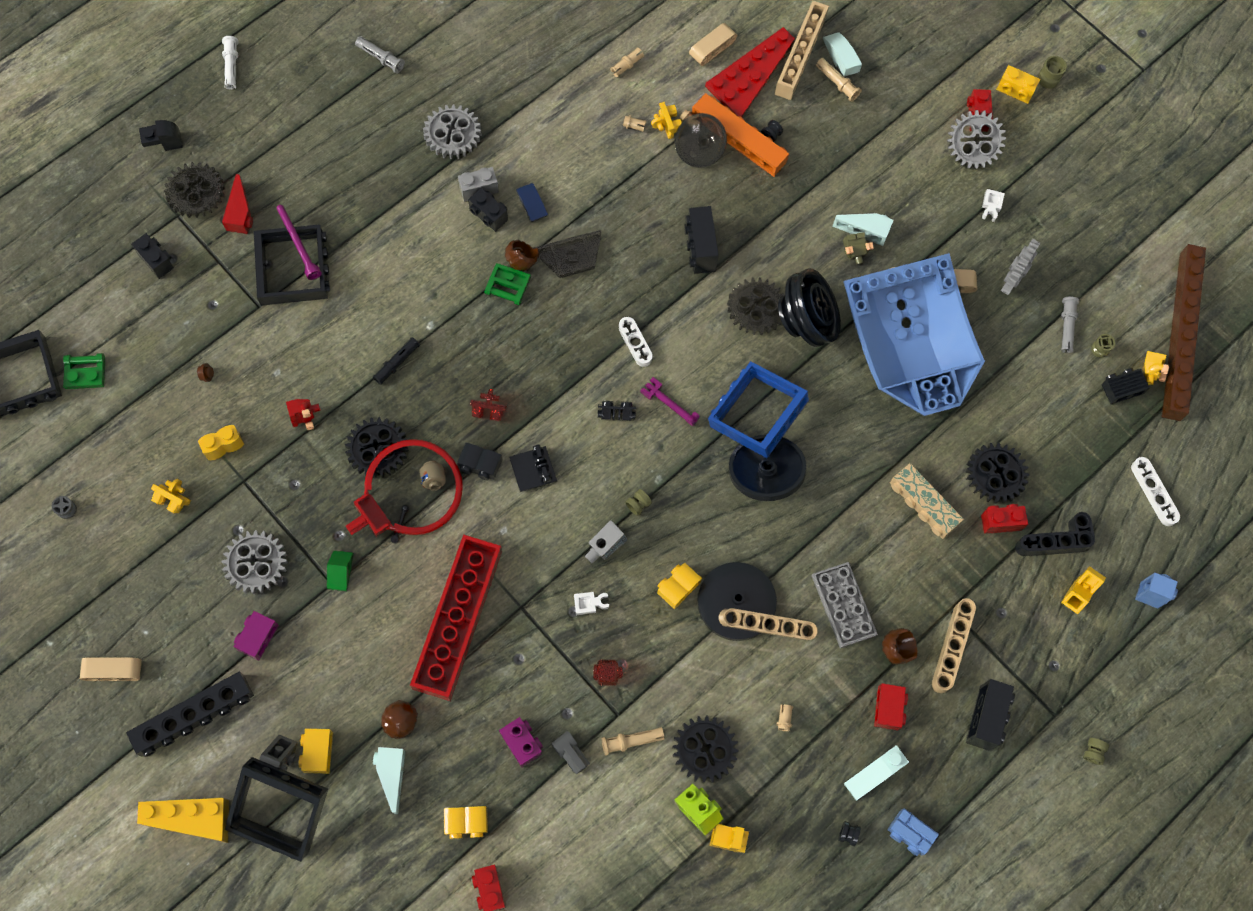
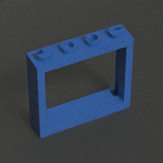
[708,361,809,458]

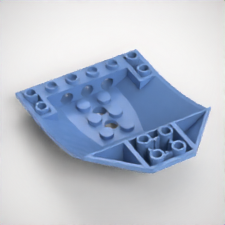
[843,253,985,416]

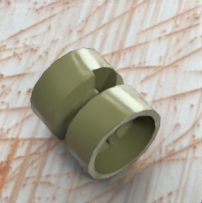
[1037,56,1067,89]

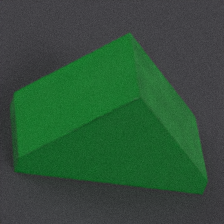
[327,551,354,592]

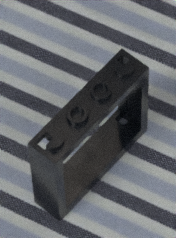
[254,224,330,306]
[0,330,62,417]
[225,757,328,862]

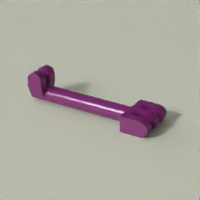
[640,377,700,426]

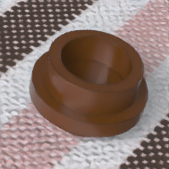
[197,363,214,382]

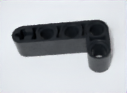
[1015,512,1095,556]

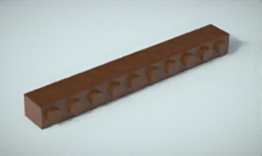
[1162,244,1206,421]

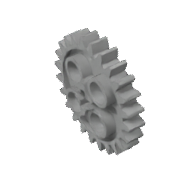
[423,104,481,159]
[947,110,1006,169]
[1001,239,1040,295]
[221,530,288,595]

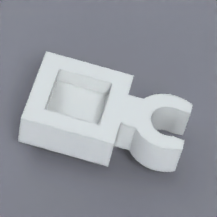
[982,189,1005,222]
[574,592,609,615]

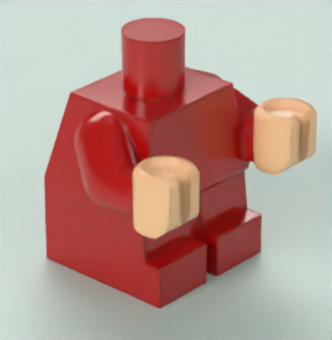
[286,399,321,430]

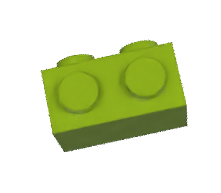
[674,784,724,835]

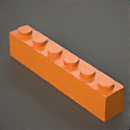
[692,93,789,177]

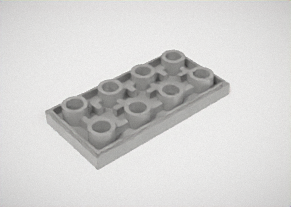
[811,562,878,648]

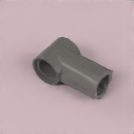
[551,731,590,775]

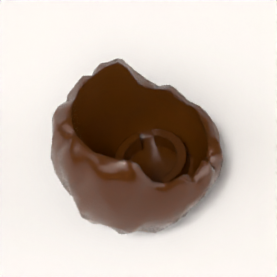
[505,240,539,271]
[882,628,918,665]
[381,700,418,739]

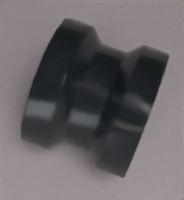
[761,120,783,142]
[838,821,861,847]

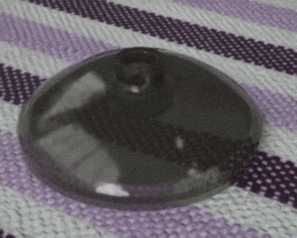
[675,113,727,168]

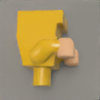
[1143,351,1169,385]

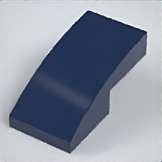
[516,183,548,222]

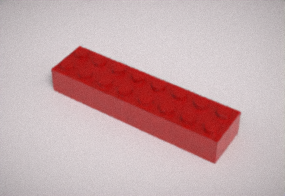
[410,534,502,702]

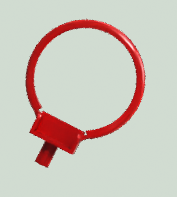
[345,439,463,537]

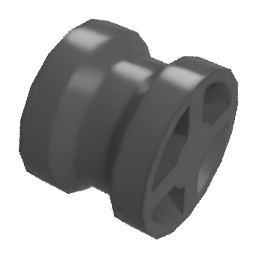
[52,496,77,519]

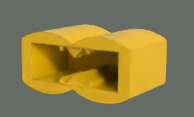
[198,425,244,460]
[657,563,702,609]
[444,806,488,839]

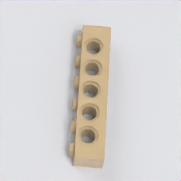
[775,0,829,100]

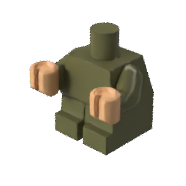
[843,232,874,265]

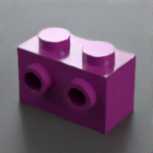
[233,611,279,661]
[499,717,543,768]

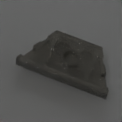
[533,230,601,278]

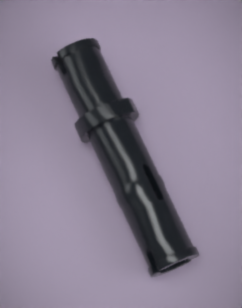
[372,337,420,385]

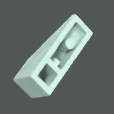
[832,213,893,246]
[844,745,909,801]
[373,747,405,814]

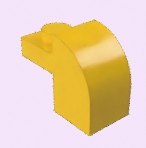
[1061,566,1106,614]
[709,824,749,853]

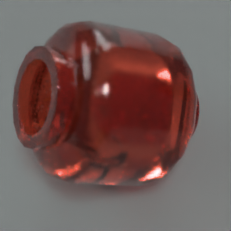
[593,659,623,686]

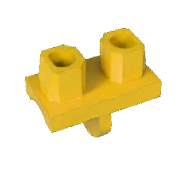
[651,102,682,139]
[151,479,191,514]

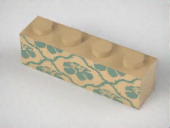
[890,463,964,539]

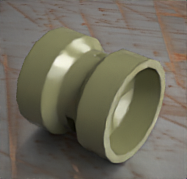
[1091,334,1115,358]
[625,489,652,516]
[1083,738,1109,765]

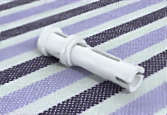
[222,36,238,90]

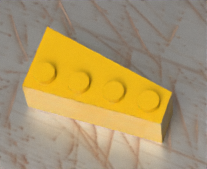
[137,798,229,843]

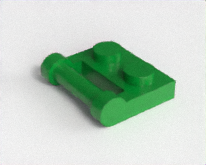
[485,263,531,306]
[63,353,105,389]

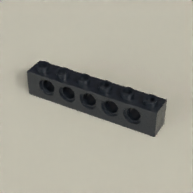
[126,671,254,757]

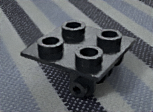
[597,401,636,421]
[509,444,557,492]

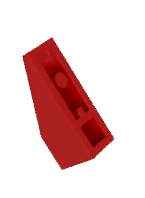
[222,174,253,234]

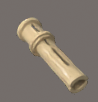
[816,58,862,102]
[601,727,664,756]

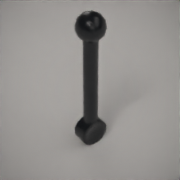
[390,505,409,544]

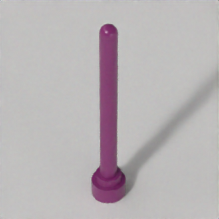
[277,205,321,280]

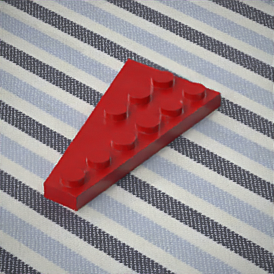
[705,27,795,118]

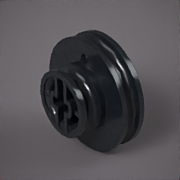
[778,268,841,347]

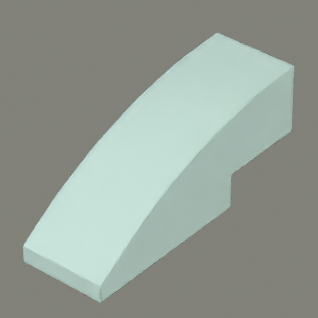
[823,32,862,77]

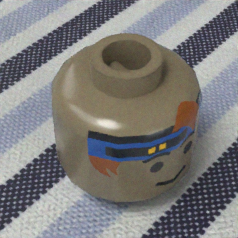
[419,461,446,491]

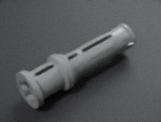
[355,36,405,74]
[1061,297,1079,353]

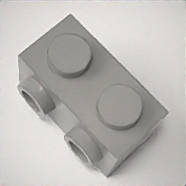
[458,167,499,202]

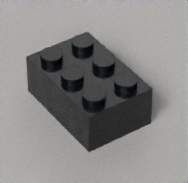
[684,206,719,274]
[966,679,1015,751]

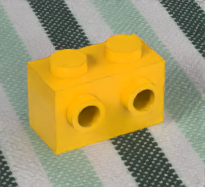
[996,65,1040,104]
[299,729,333,774]

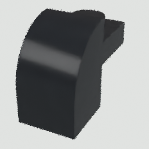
[139,120,183,151]

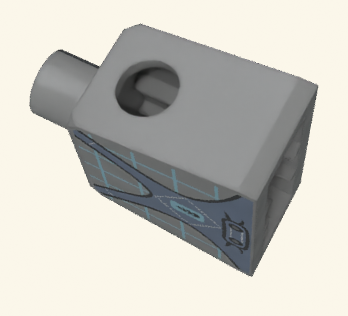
[584,520,628,564]

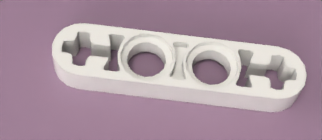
[1131,457,1180,526]

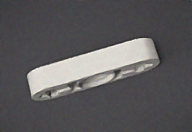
[619,317,652,367]

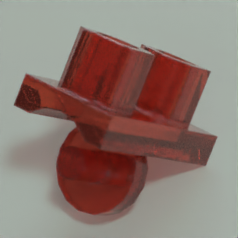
[470,389,507,421]

